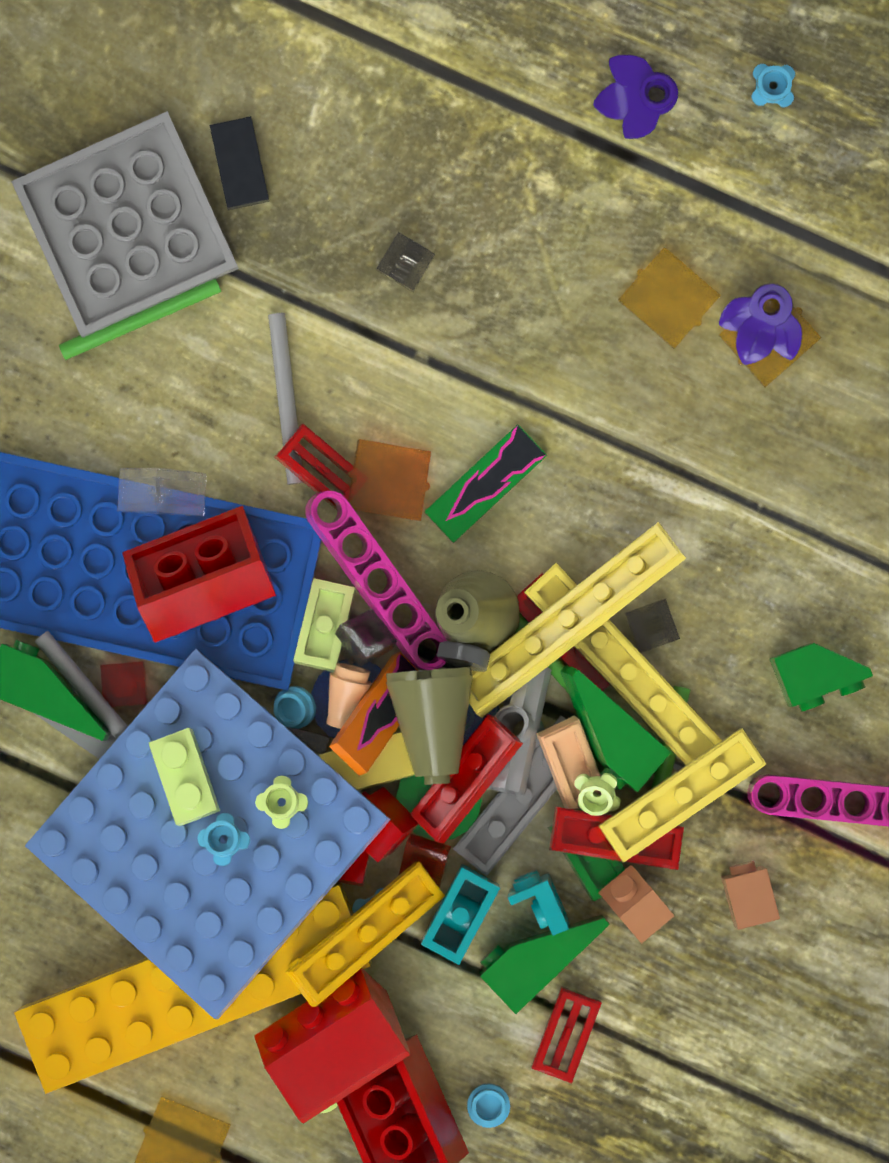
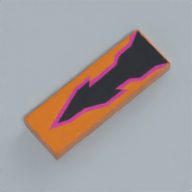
[329,652,419,776]

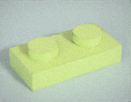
[293,578,356,672]
[149,728,220,826]

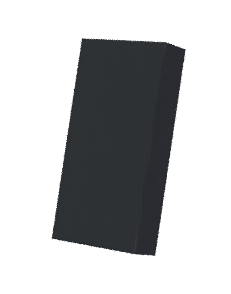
[209,116,270,210]

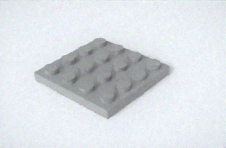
[11,111,239,338]

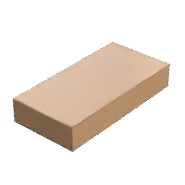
[536,716,601,810]

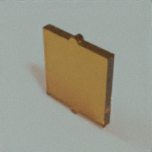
[348,439,431,521]

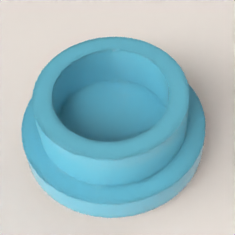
[274,686,316,729]
[467,1084,510,1128]

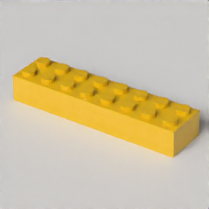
[14,882,372,1094]

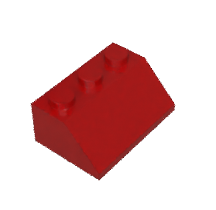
[122,505,276,643]
[254,968,411,1124]
[336,1034,469,1163]

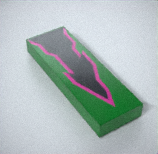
[424,424,547,544]

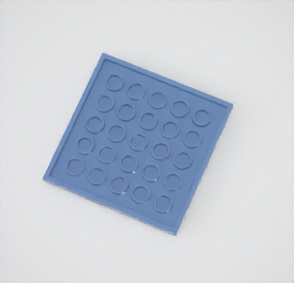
[25,649,391,1019]

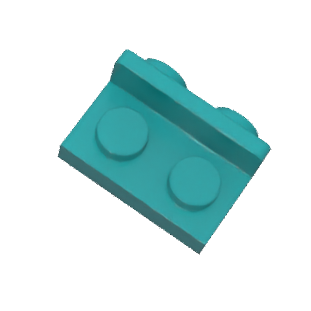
[507,870,569,936]

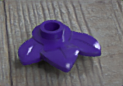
[593,55,678,139]
[718,283,802,365]

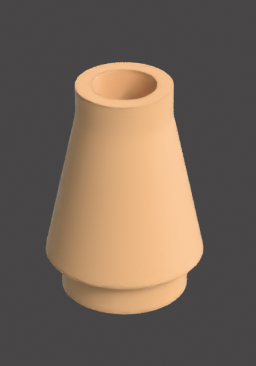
[326,663,372,729]

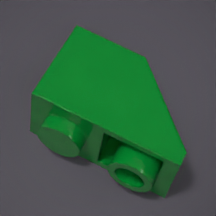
[769,643,873,712]

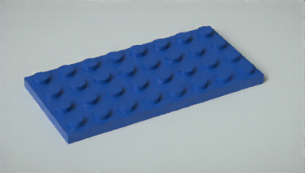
[0,452,322,691]

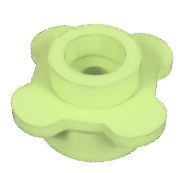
[574,773,621,816]
[255,776,308,829]

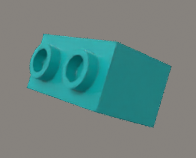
[421,864,500,965]

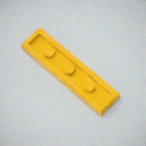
[286,862,445,1007]

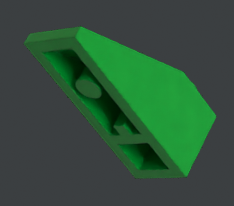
[0,639,111,741]
[560,665,671,792]
[479,915,610,1014]

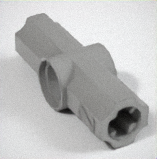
[488,667,552,796]

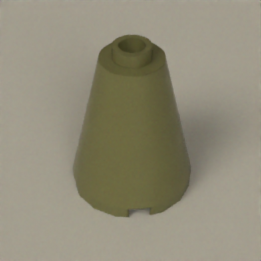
[435,570,520,654]
[386,667,473,785]

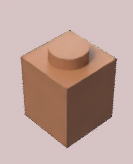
[721,861,780,930]
[598,865,674,944]

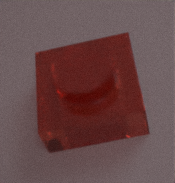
[100,661,148,707]
[398,833,451,888]

